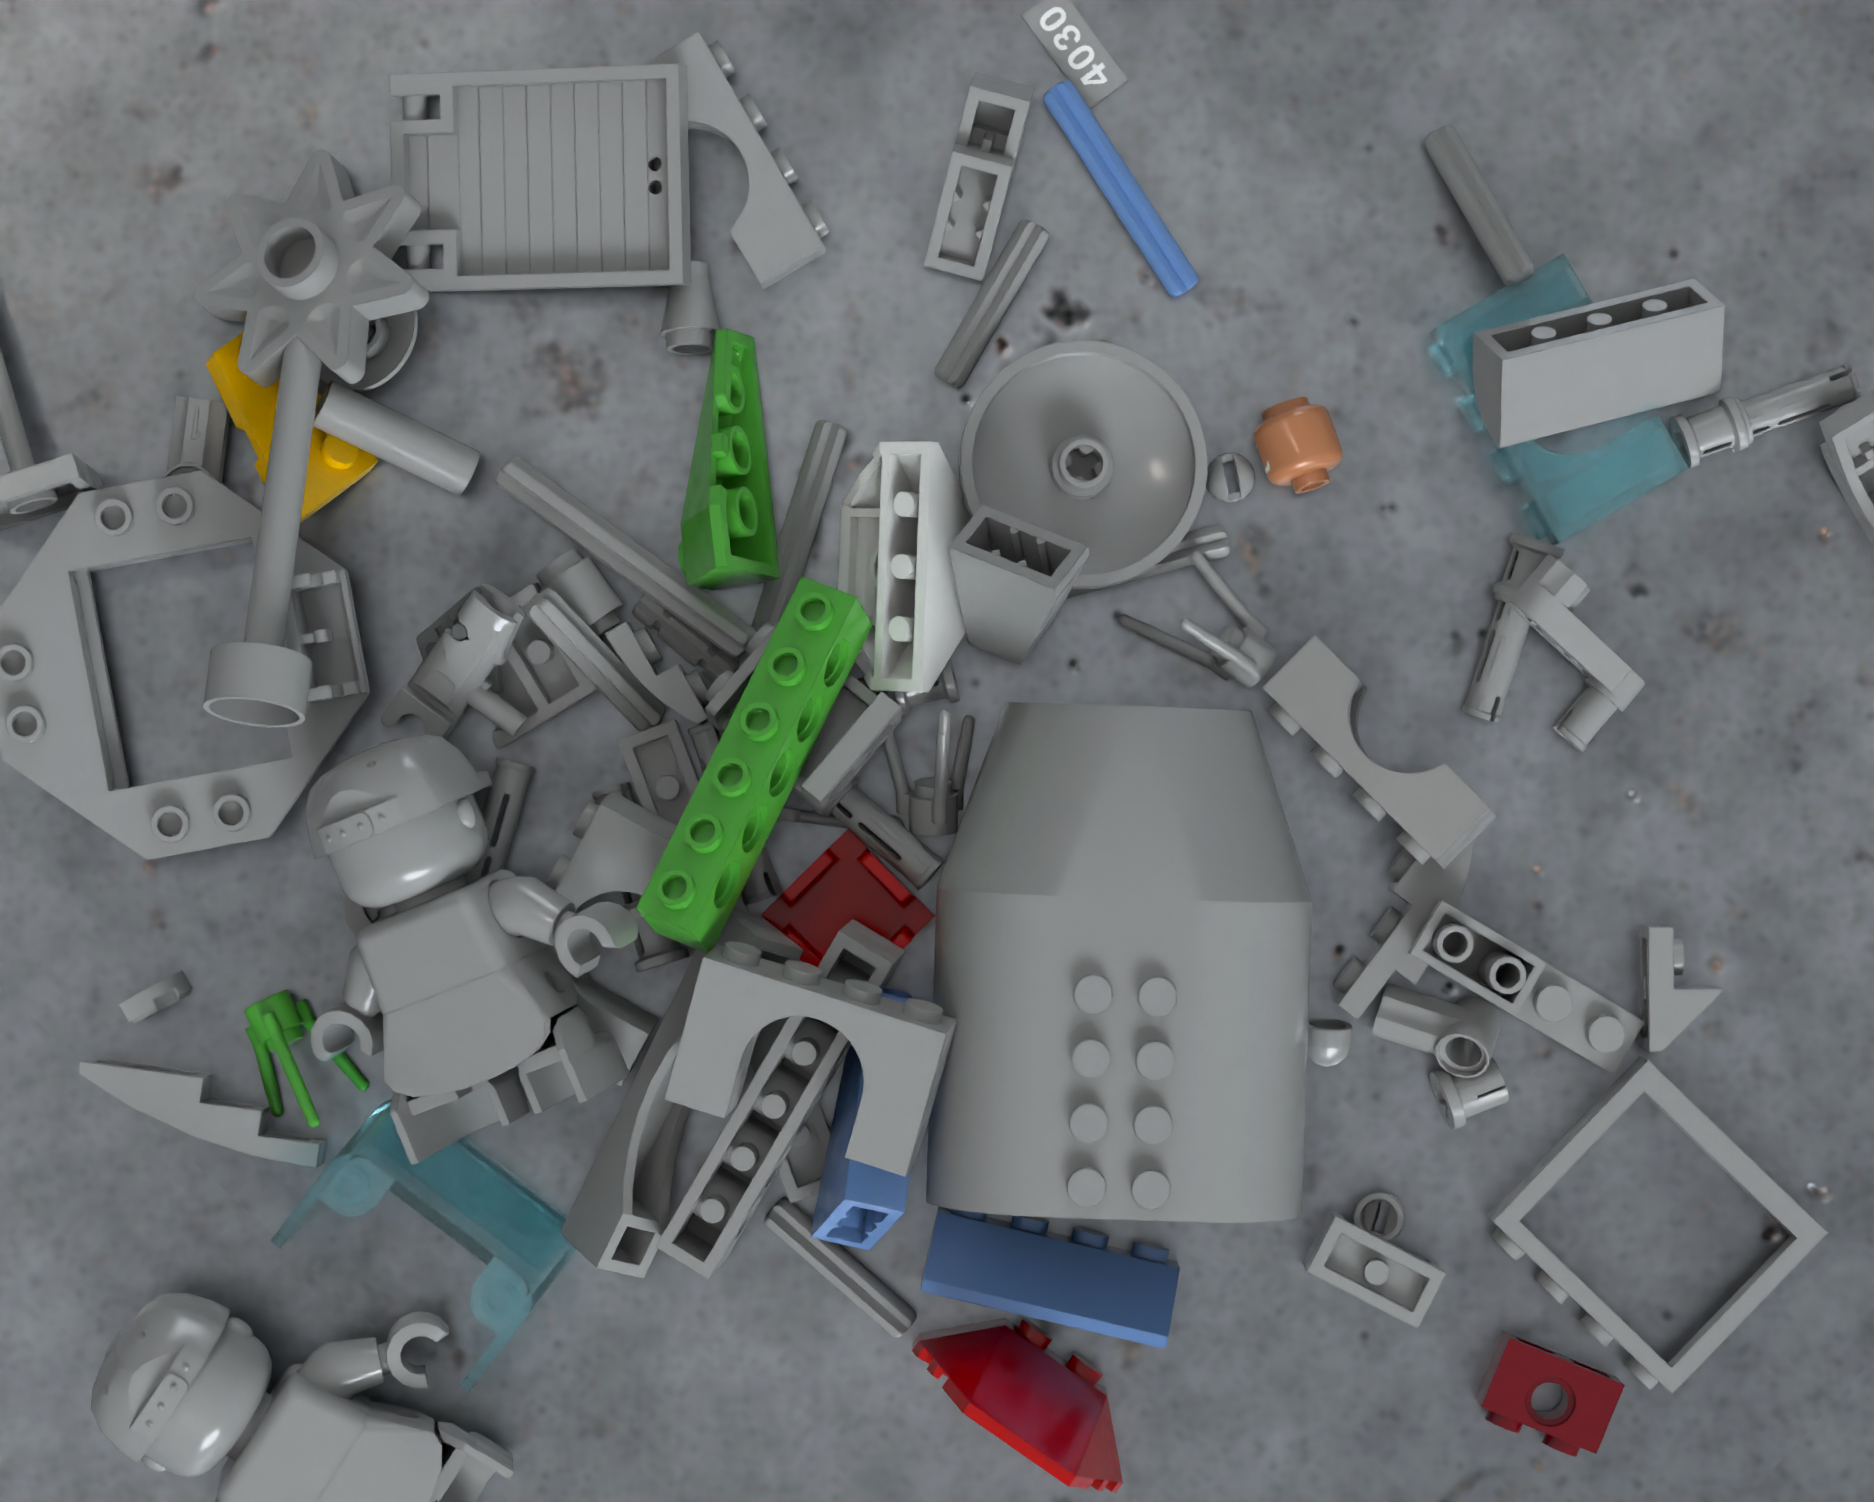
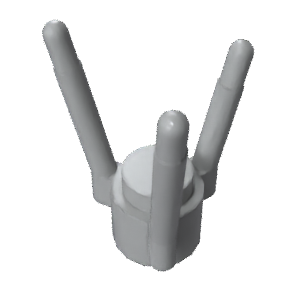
[1118,551,1277,688]
[883,709,975,836]

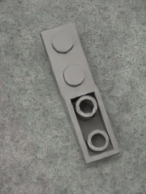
[1333,839,1475,1019]
[1408,899,1645,1075]

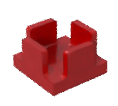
[761,828,935,967]

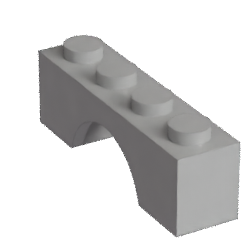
[643,32,830,289]
[1262,635,1497,869]

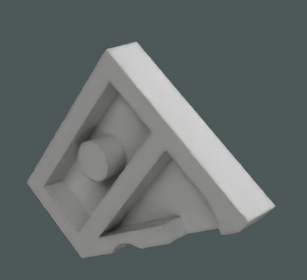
[488,582,598,750]

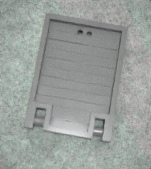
[389,63,691,292]

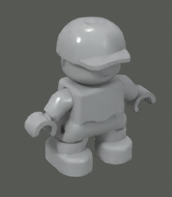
[305,734,639,1165]
[91,1293,514,1502]

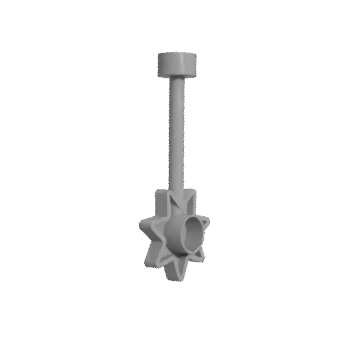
[194,150,429,727]

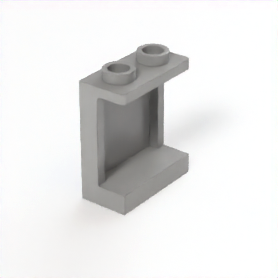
[705,622,902,814]

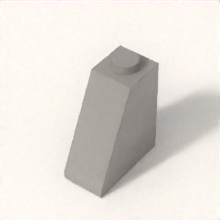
[948,504,1090,665]

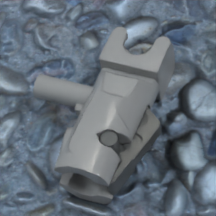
[381,584,528,740]

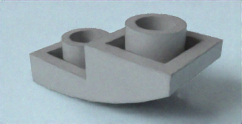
[605,622,709,724]

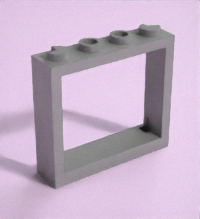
[1487,1056,1828,1394]

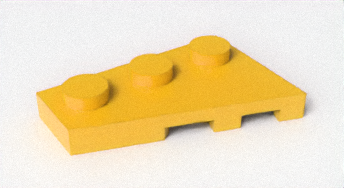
[206,332,379,523]

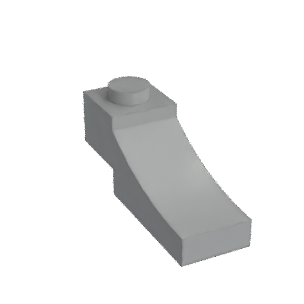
[923,72,1035,281]

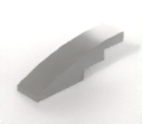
[78,1057,328,1169]

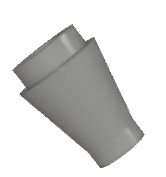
[660,260,721,355]

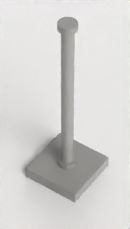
[0,348,103,531]

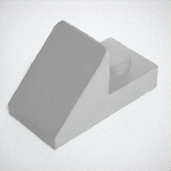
[1640,925,1723,1052]

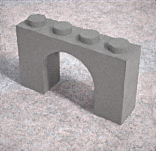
[544,791,677,1086]
[664,941,957,1177]

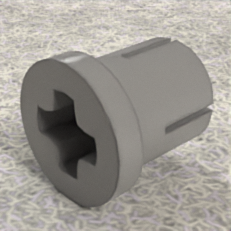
[1429,1058,1509,1130]

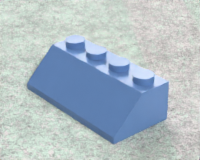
[920,1207,1180,1349]

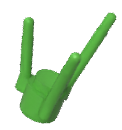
[244,989,369,1127]

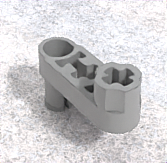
[1508,554,1646,752]

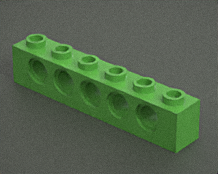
[636,576,873,953]

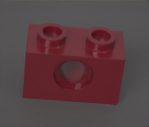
[1475,1330,1625,1457]

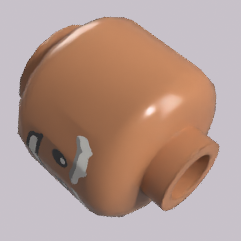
[1254,397,1343,494]

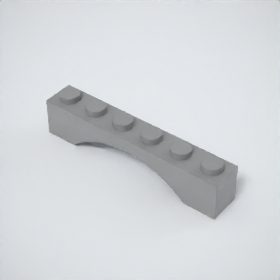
[560,910,804,1278]

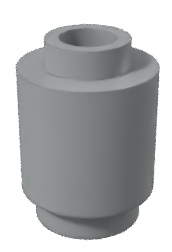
[536,547,624,637]

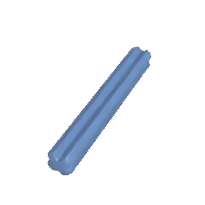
[1043,79,1199,297]

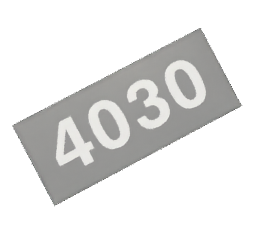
[1021,0,1129,109]

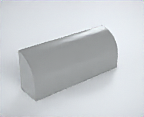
[1472,279,1725,448]

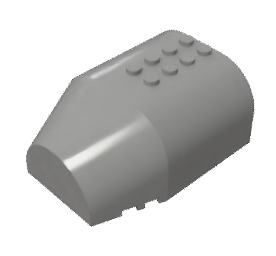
[926,702,1313,1223]

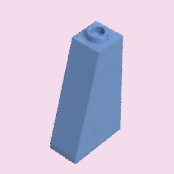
[810,989,912,1250]

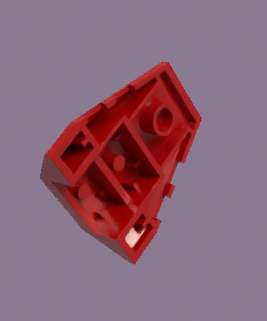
[912,1318,1123,1493]

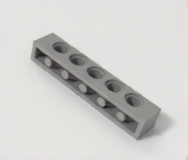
[656,919,906,1280]

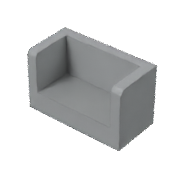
[1302,1209,1447,1329]

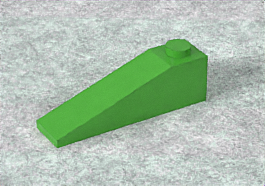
[678,328,780,591]

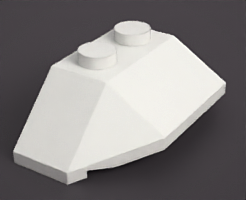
[838,441,970,692]

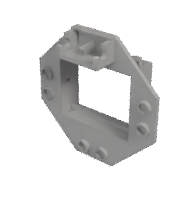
[0,470,370,860]

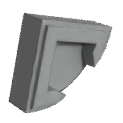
[118,971,193,1024]

